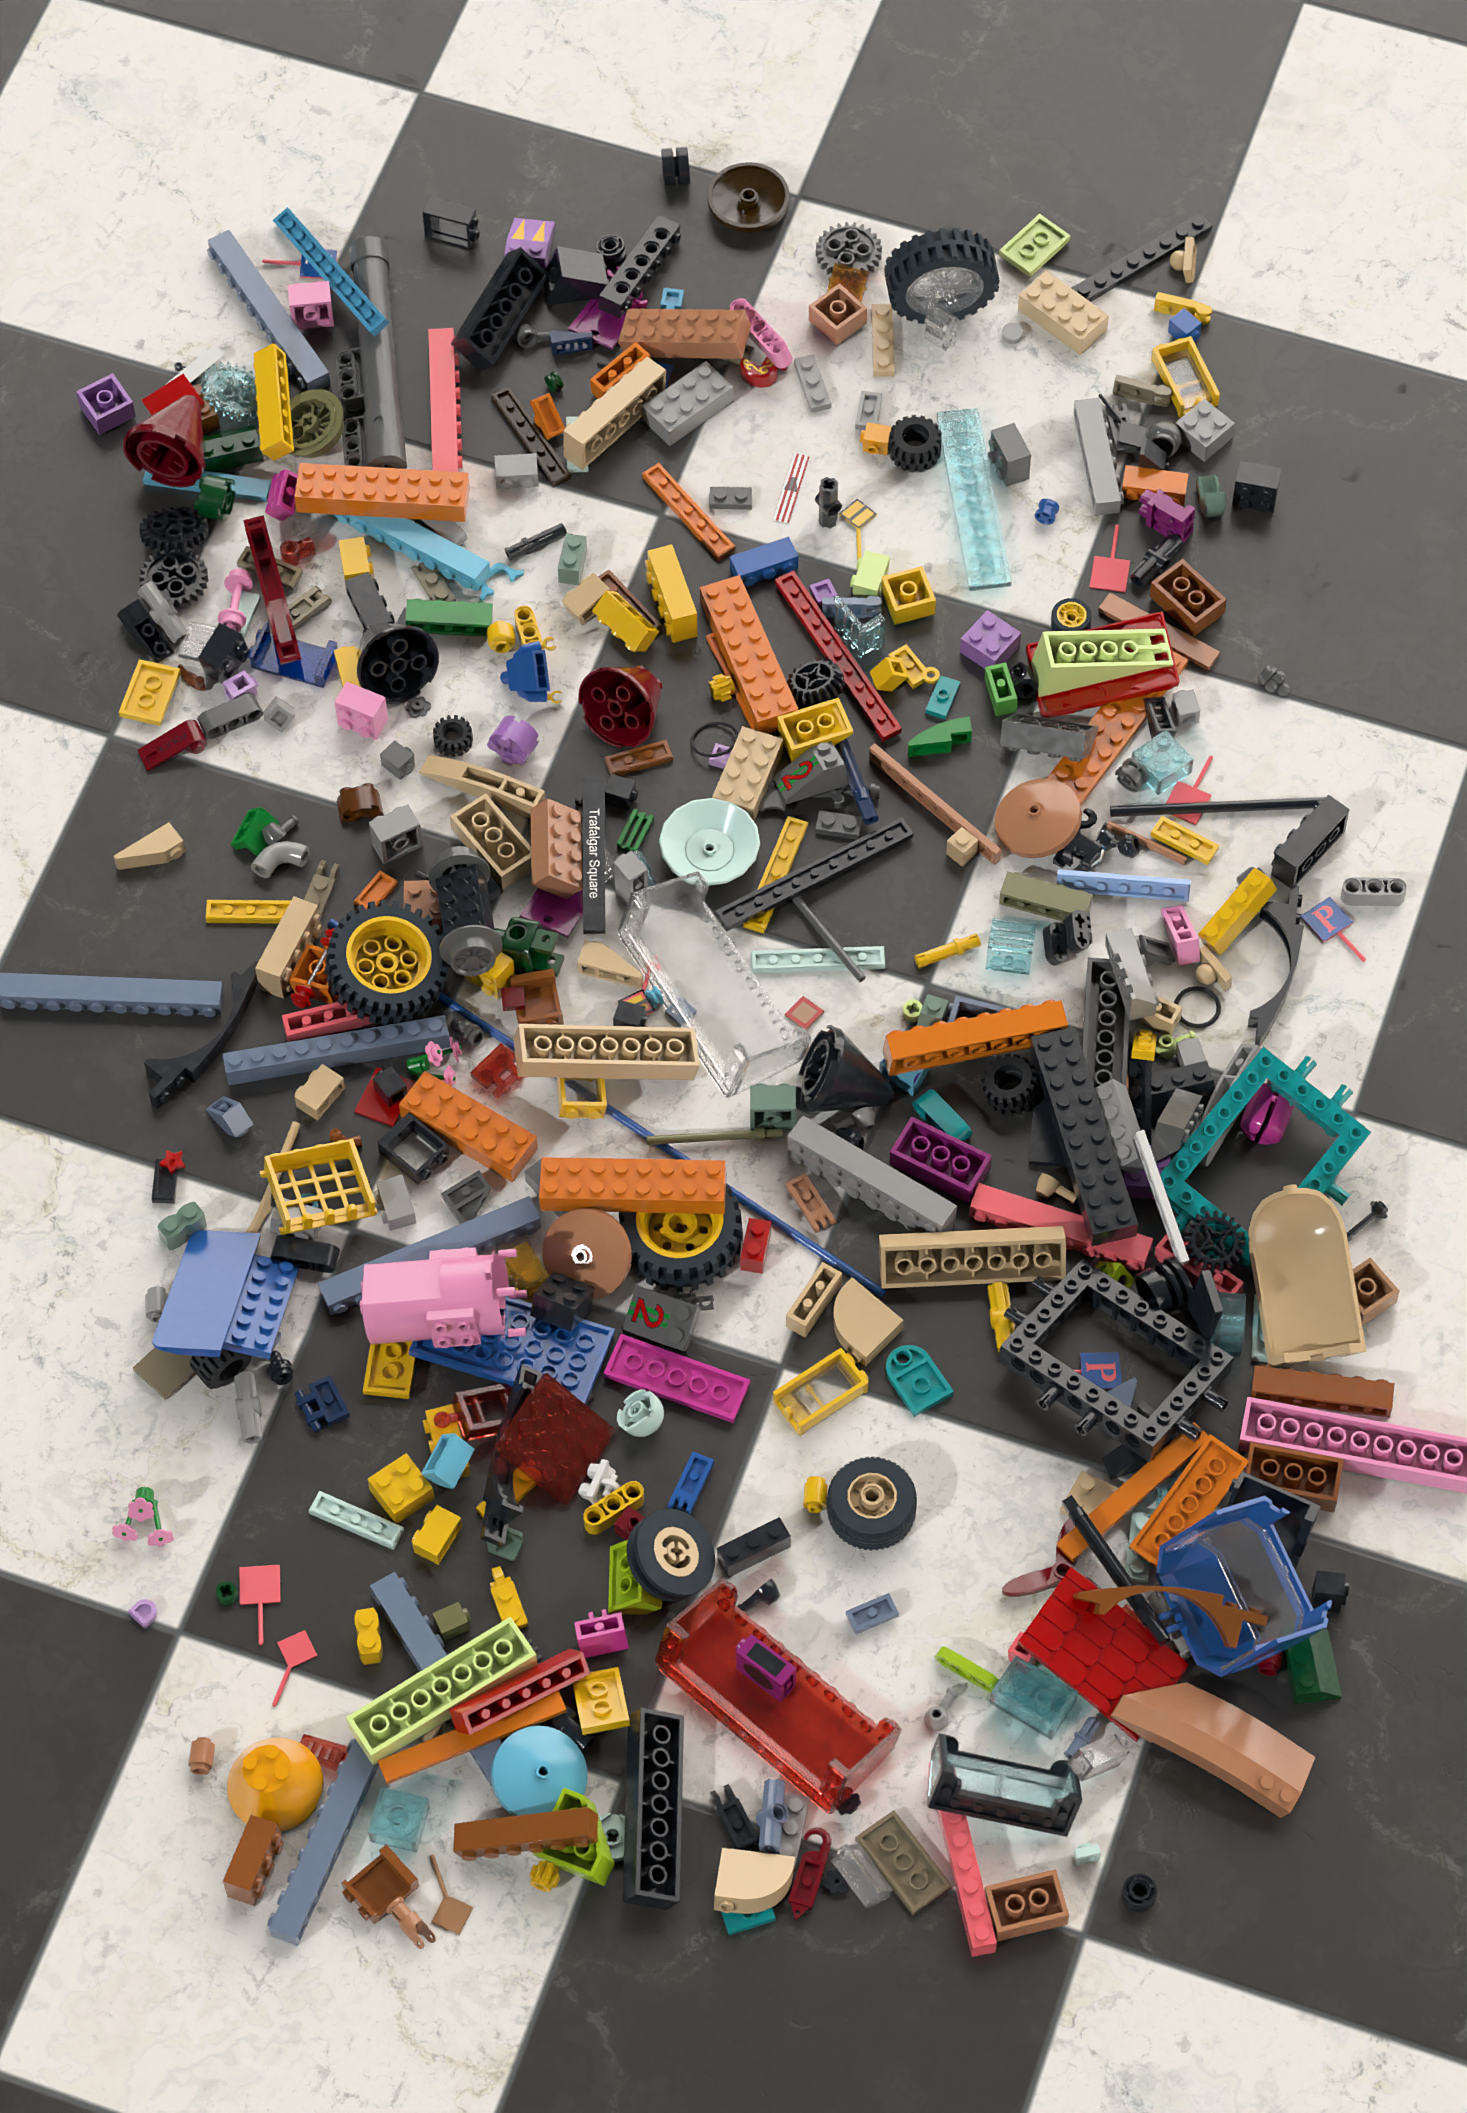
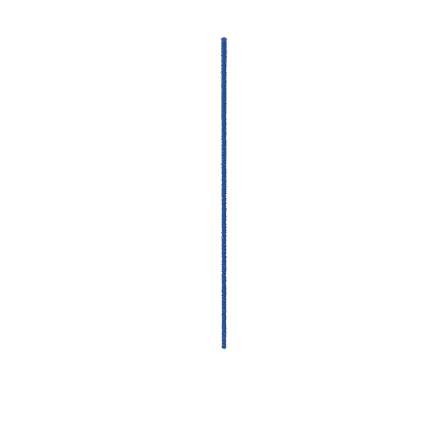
[327,919,886,1298]

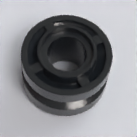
[596,234,627,267]
[1122,1873,1157,1912]

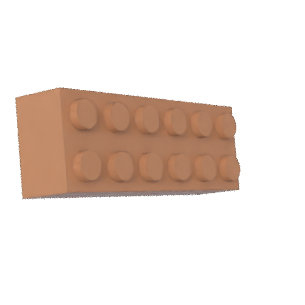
[618,309,751,359]

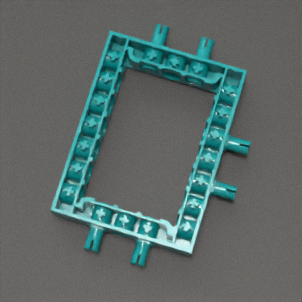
[1148,1046,1371,1273]

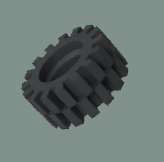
[433,715,473,757]

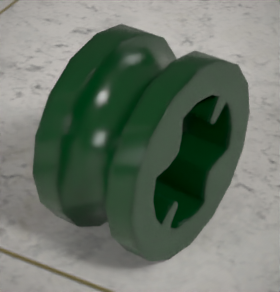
[544,371,564,393]
[216,1581,238,1605]

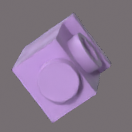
[222,670,258,700]

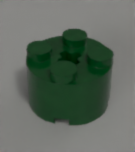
[194,474,235,521]

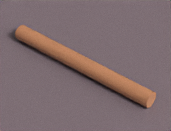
[1107,821,1188,865]

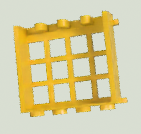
[259,1139,378,1235]

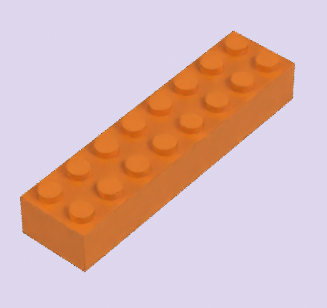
[295,463,470,522]
[699,575,798,733]
[882,1000,1068,1076]
[539,1157,727,1214]

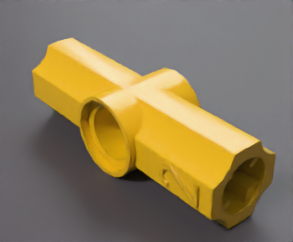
[987,1282,1016,1352]

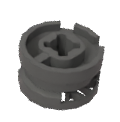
[1115,758,1150,792]

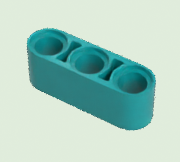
[912,1089,973,1142]

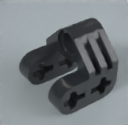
[1043,910,1093,966]

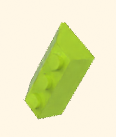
[608,1540,663,1615]

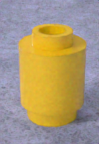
[803,1476,828,1513]

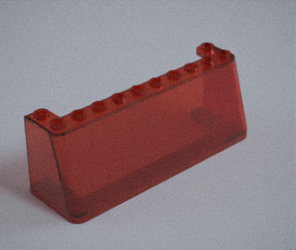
[655,1577,902,1814]

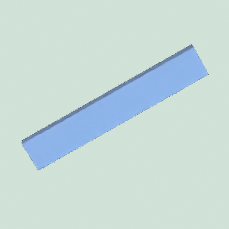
[1057,869,1191,902]

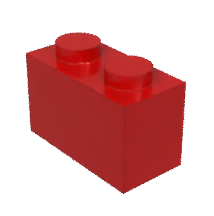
[740,1218,771,1274]

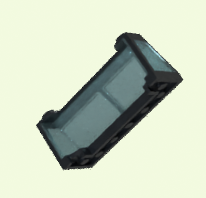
[927,1733,1082,1837]

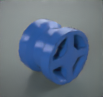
[1034,498,1060,525]

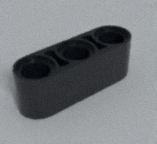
[270,1235,340,1273]

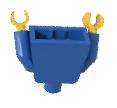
[500,637,562,704]

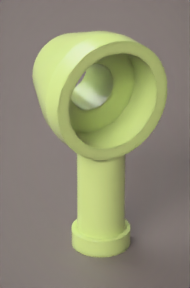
[1155,1031,1196,1059]

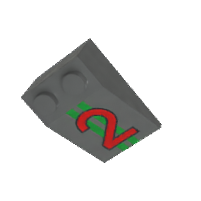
[772,741,848,804]
[622,1285,702,1351]

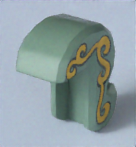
[1196,475,1226,518]

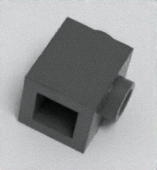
[380,740,415,780]

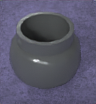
[1146,421,1182,458]

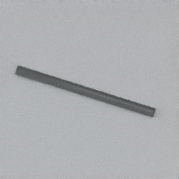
[791,896,866,983]

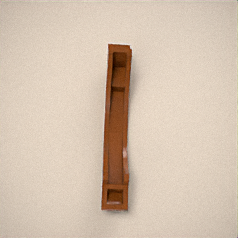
[1073,1585,1268,1648]

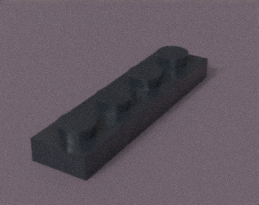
[1128,1059,1151,1146]

